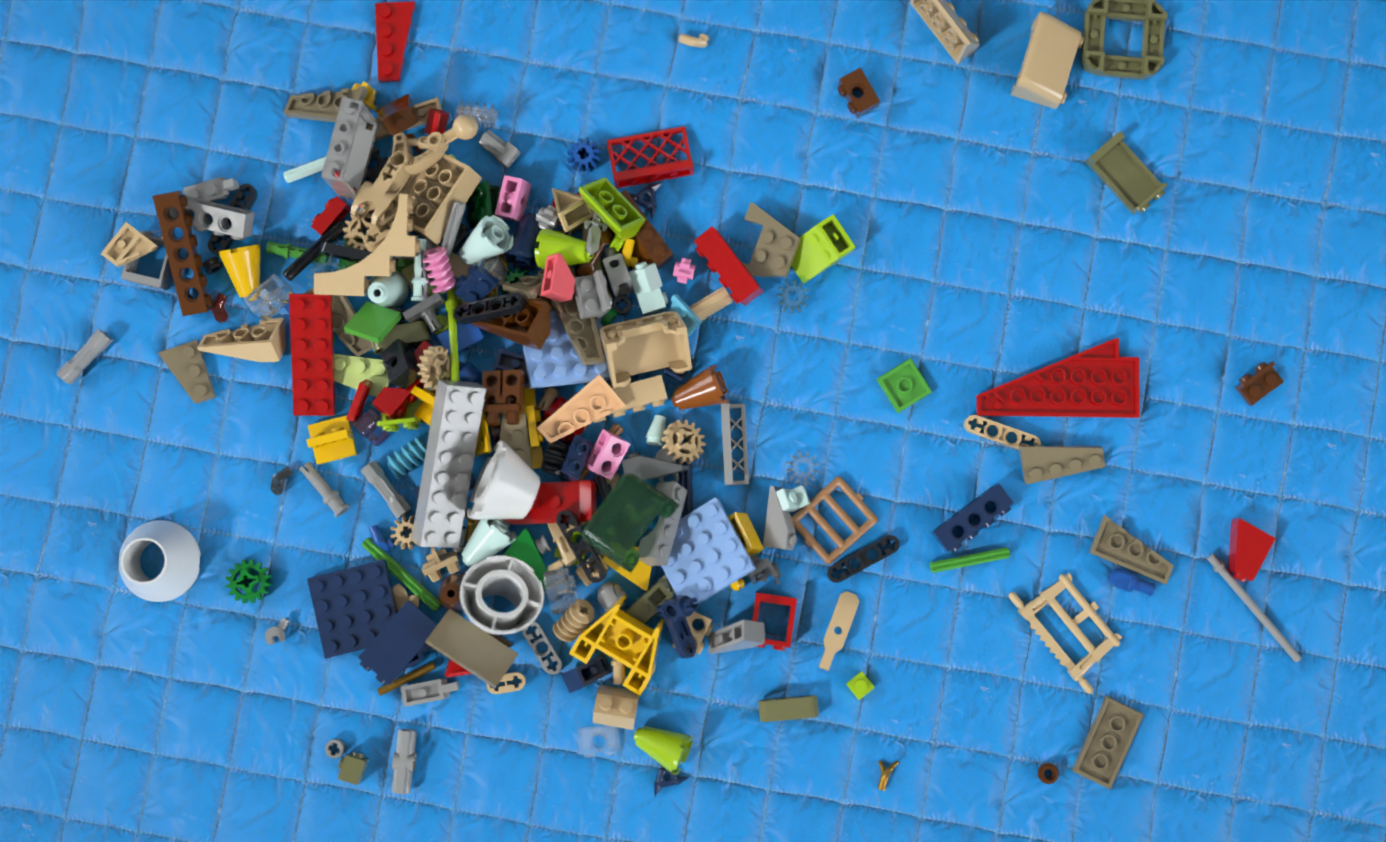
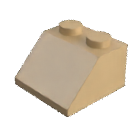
[592,684,639,730]

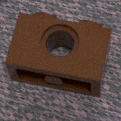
[837,68,880,118]

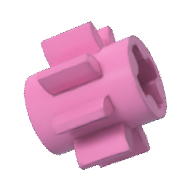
[673,258,696,284]

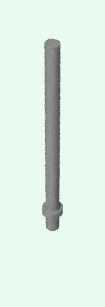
[1206,553,1302,663]

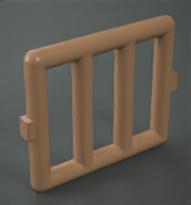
[791,476,878,564]

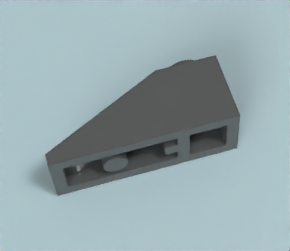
[622,453,690,485]

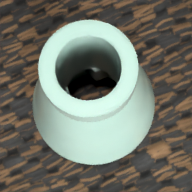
[646,415,666,446]

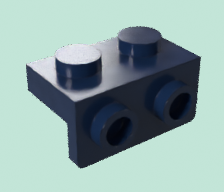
[454,259,499,303]
[559,435,592,482]

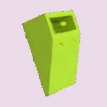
[791,214,856,285]

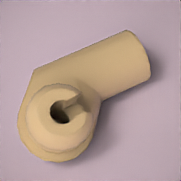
[679,33,709,48]

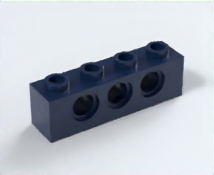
[931,483,1014,553]

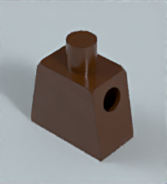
[374,93,418,135]

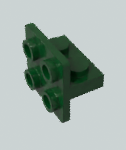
[466,181,502,229]

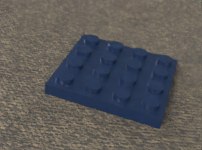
[307,559,398,659]

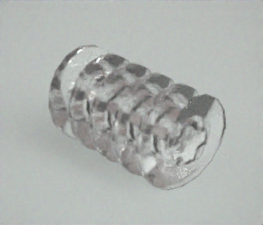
[455,100,498,129]

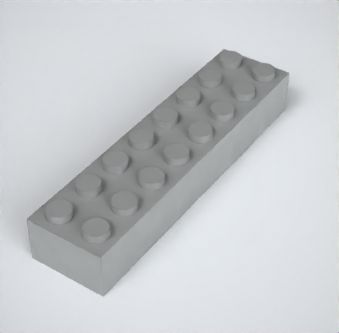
[411,379,486,548]

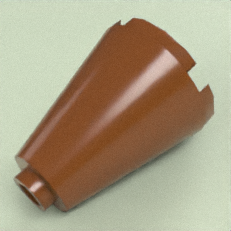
[671,364,730,410]

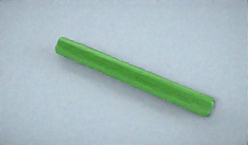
[361,538,442,611]

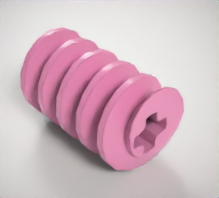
[422,247,456,293]

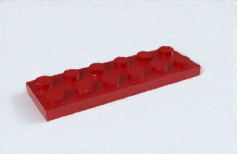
[289,293,336,416]

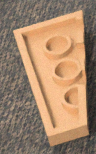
[537,374,626,443]

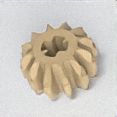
[390,515,419,550]

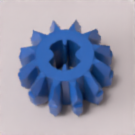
[567,139,601,173]

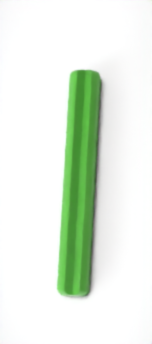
[929,547,1010,573]

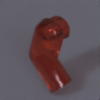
[211,293,228,323]

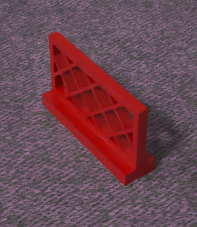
[607,126,694,189]

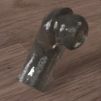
[271,466,294,495]

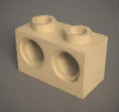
[672,611,714,657]

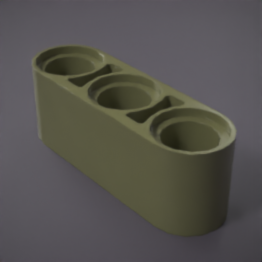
[371,321,431,354]
[758,695,819,722]

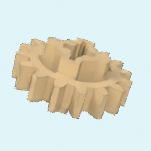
[343,211,382,251]
[417,346,452,391]
[661,420,706,464]

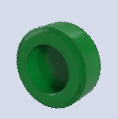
[600,308,618,326]

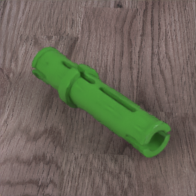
[266,241,329,265]

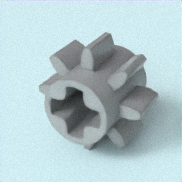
[536,205,560,229]

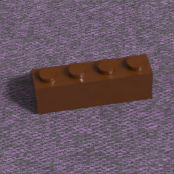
[601,190,674,270]

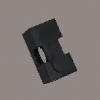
[381,339,422,390]

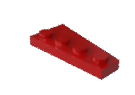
[375,1,416,83]

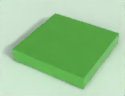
[344,302,402,344]
[876,358,932,414]

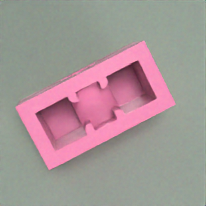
[495,175,532,222]

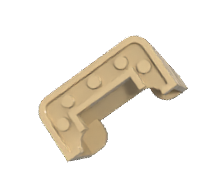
[1011,11,1084,109]
[600,311,692,388]

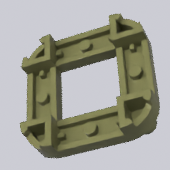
[1081,0,1168,80]

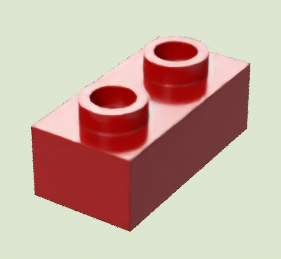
[311,196,351,236]

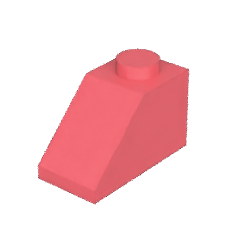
[540,253,575,302]

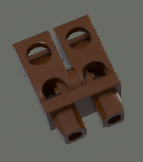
[482,369,527,426]

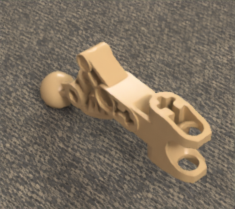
[350,114,478,230]

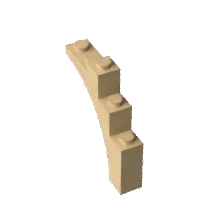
[314,194,421,296]

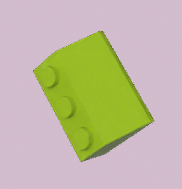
[578,177,646,241]

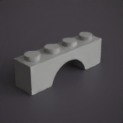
[636,481,688,566]

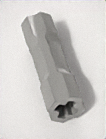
[56,328,113,385]
[361,460,412,519]

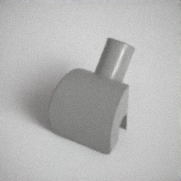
[265,617,290,645]

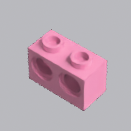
[585,429,630,480]

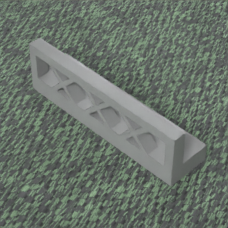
[721,403,749,486]

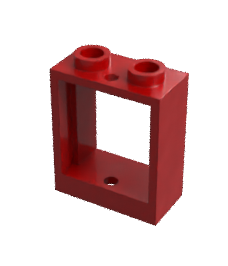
[752,592,797,651]

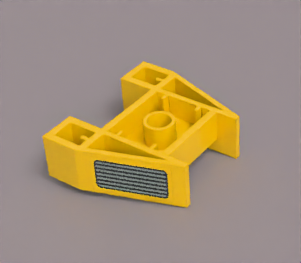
[569,596,664,696]

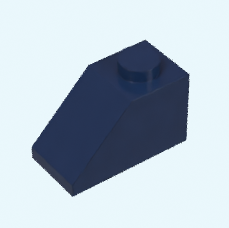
[561,654,612,693]

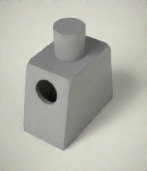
[602,247,634,299]

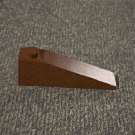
[470,299,550,350]

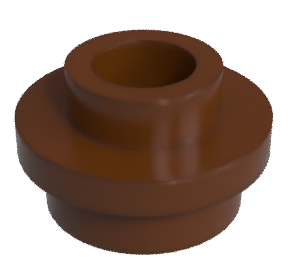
[1038,763,1059,784]

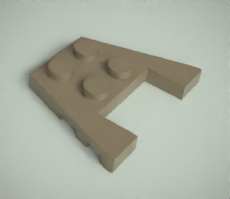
[743,202,801,277]

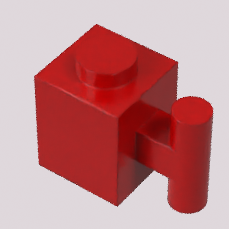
[424,107,449,136]

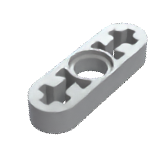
[522,621,563,675]

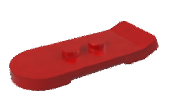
[503,480,596,525]

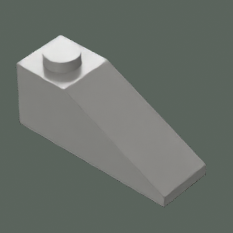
[763,486,797,551]
[708,620,765,654]

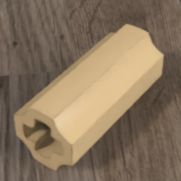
[690,287,732,320]

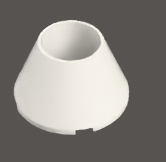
[467,441,540,519]
[119,520,201,602]
[460,555,544,635]

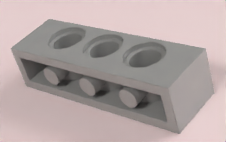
[170,196,255,240]

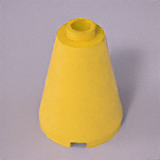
[219,244,261,301]

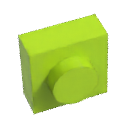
[845,671,875,700]

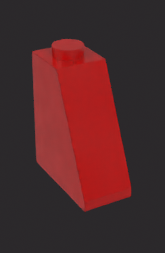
[1228,518,1276,583]

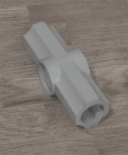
[392,729,417,794]

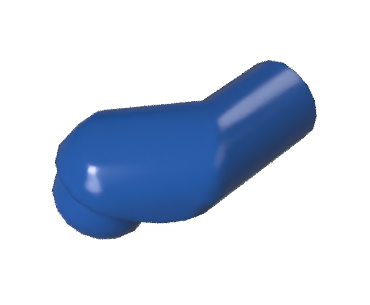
[369,525,396,551]

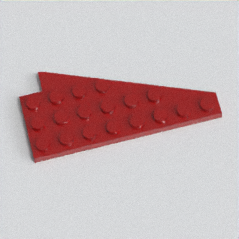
[976,338,1140,418]

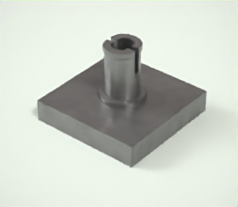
[402,292,446,333]

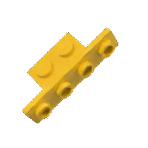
[524,388,544,469]

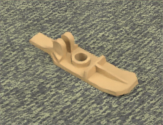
[819,591,859,671]

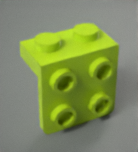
[377,400,425,432]

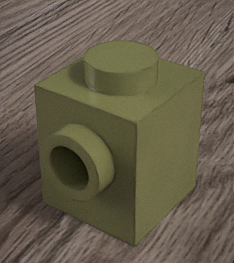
[338,751,369,785]

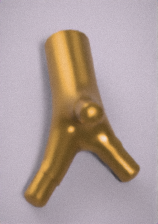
[465,512,480,541]
[877,760,899,791]

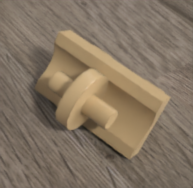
[422,547,460,582]

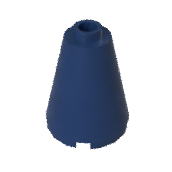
[502,213,542,272]

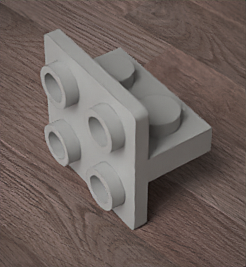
[574,270,612,321]

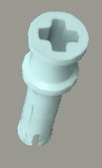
[411,239,430,301]

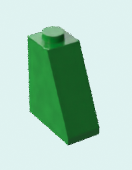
[503,528,551,590]

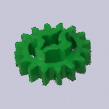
[225,559,272,604]

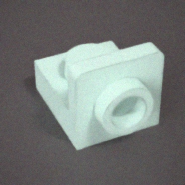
[776,485,810,512]

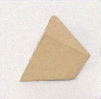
[552,188,594,232]

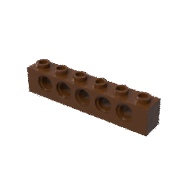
[152,190,213,316]

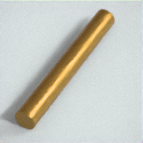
[377,661,436,696]

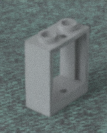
[121,230,171,291]

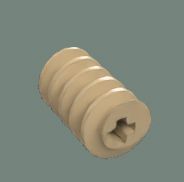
[553,599,595,642]

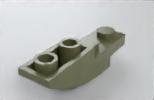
[624,574,675,624]

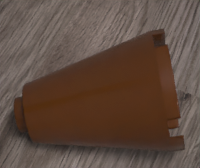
[438,572,465,613]

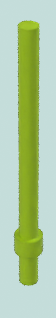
[445,287,460,381]

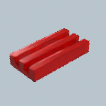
[346,379,373,422]

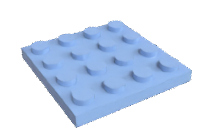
[523,309,610,389]
[661,497,756,604]

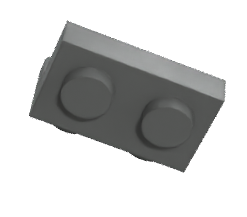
[748,558,781,585]

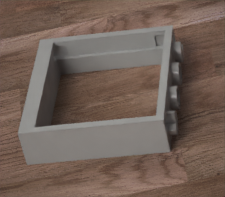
[321,97,379,199]

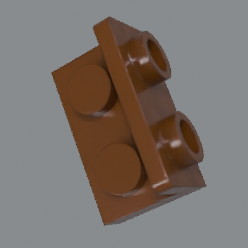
[1235,361,1284,406]

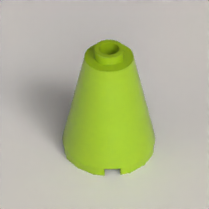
[535,229,594,269]
[633,726,693,775]

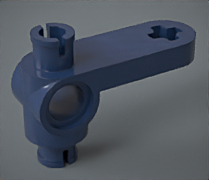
[656,595,699,659]

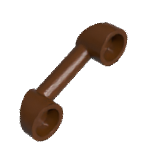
[575,228,613,277]

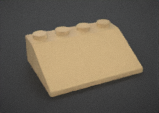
[910,0,980,65]
[394,149,482,245]

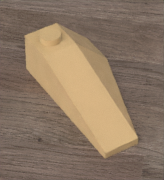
[197,317,286,363]

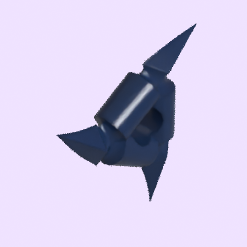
[629,183,663,219]
[654,764,689,797]

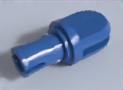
[1109,568,1156,596]

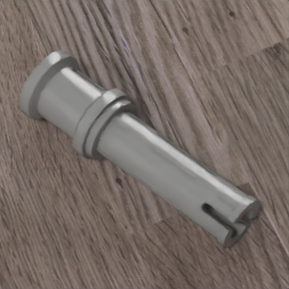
[299,462,350,518]

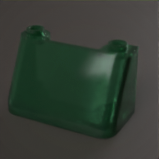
[582,473,680,573]

